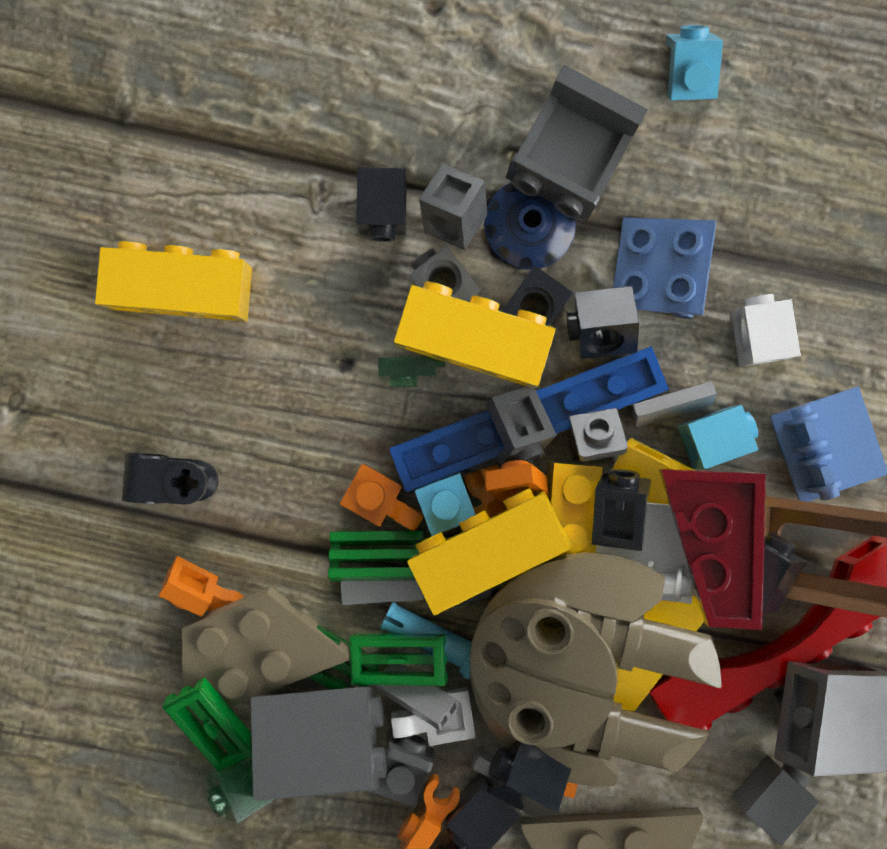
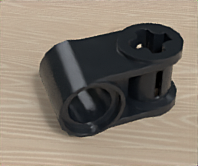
[122,453,219,505]

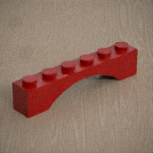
[648,535,887,731]

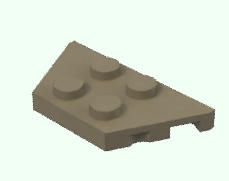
[182,586,350,720]
[520,807,703,849]

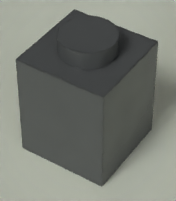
[731,755,819,846]

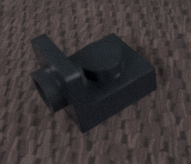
[591,469,651,551]

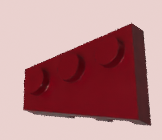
[659,469,766,630]

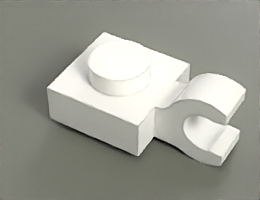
[391,687,476,746]

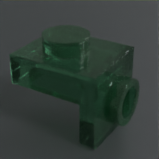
[378,356,445,388]
[205,757,275,823]

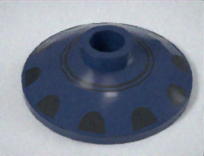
[484,182,576,270]

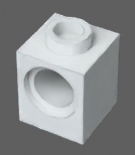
[731,294,801,367]

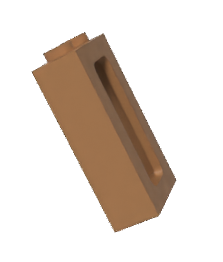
[765,496,887,618]

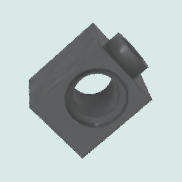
[419,164,487,250]
[409,246,482,302]

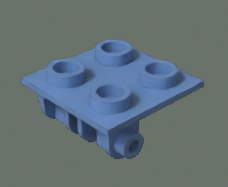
[613,217,717,319]
[770,386,887,501]

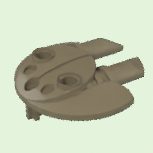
[470,552,721,786]

